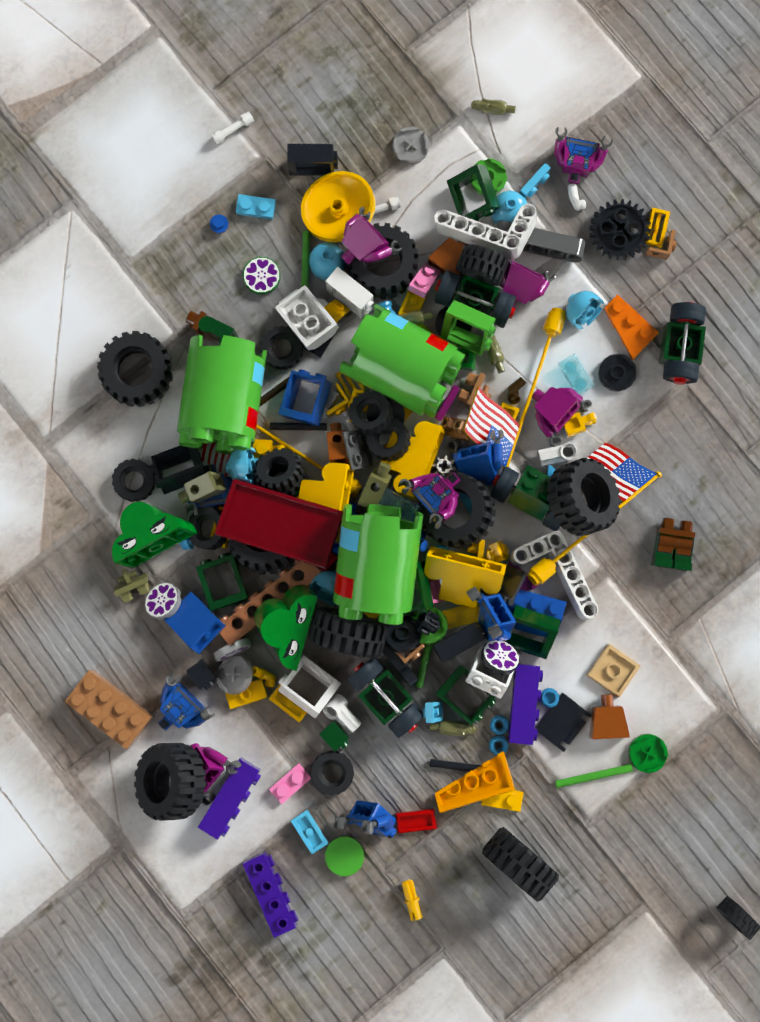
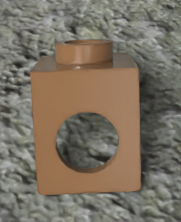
[645,230,677,260]
[396,643,425,663]

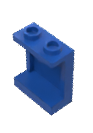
[164,592,226,654]

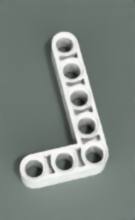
[434,204,537,259]
[509,531,598,620]

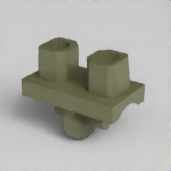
[113,569,150,603]

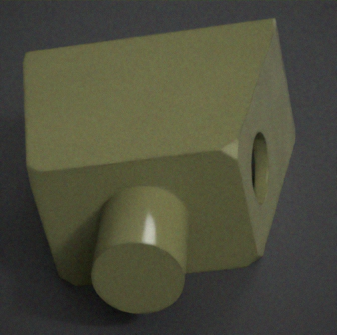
[358,462,392,508]
[178,471,227,504]

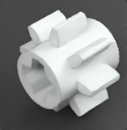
[433,455,456,476]

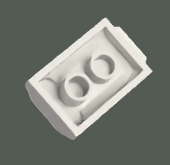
[275,285,339,350]

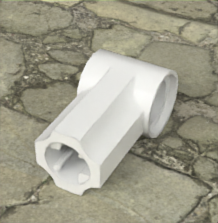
[538,443,577,467]
[323,694,361,734]

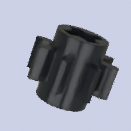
[416,610,440,636]

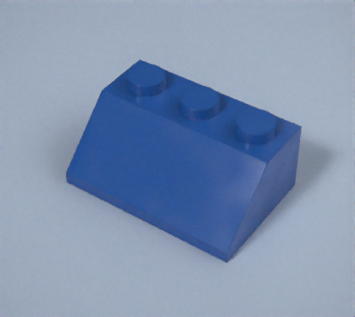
[506,589,567,637]

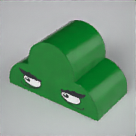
[112,502,197,569]
[255,585,318,671]

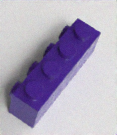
[508,664,543,745]
[197,757,261,840]
[242,851,299,938]

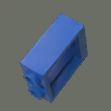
[278,369,332,426]

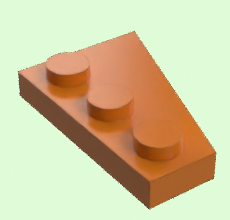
[604,294,659,360]

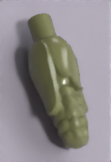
[471,98,516,115]
[399,311,434,326]
[487,335,505,374]
[429,720,476,736]

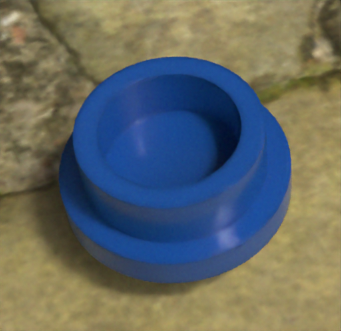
[209,214,228,234]

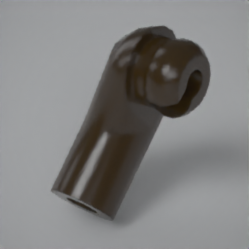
[507,377,526,404]

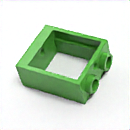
[440,300,496,356]

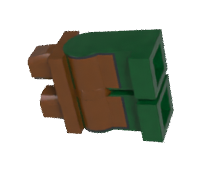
[185,311,239,345]
[651,518,695,571]

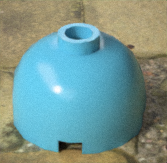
[491,190,527,224]
[309,242,346,281]
[566,290,604,329]
[225,447,258,485]
[309,571,339,607]

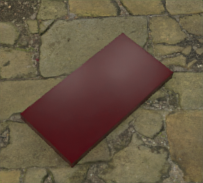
[214,479,343,569]

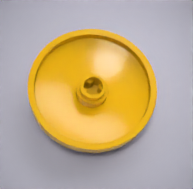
[301,171,375,242]

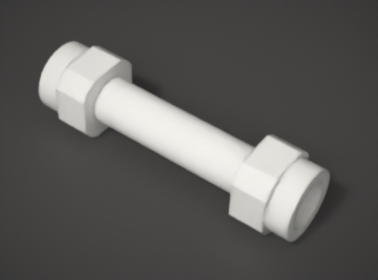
[211,111,254,145]
[374,196,401,214]

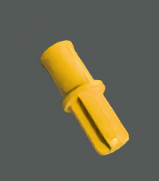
[402,879,423,921]

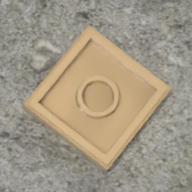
[586,644,640,698]

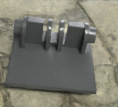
[342,430,373,470]

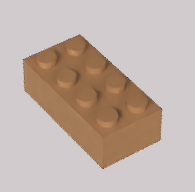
[65,670,154,750]

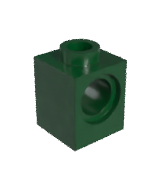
[319,720,350,752]

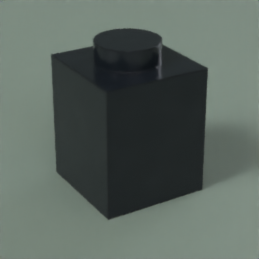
[186,659,217,690]

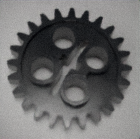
[589,199,651,261]

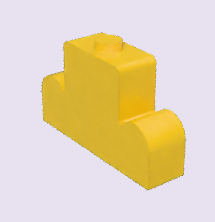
[380,421,445,502]
[297,463,354,544]
[424,546,506,608]

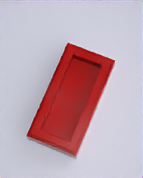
[395,808,437,834]

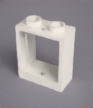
[326,267,374,319]
[465,638,520,699]
[278,656,341,719]

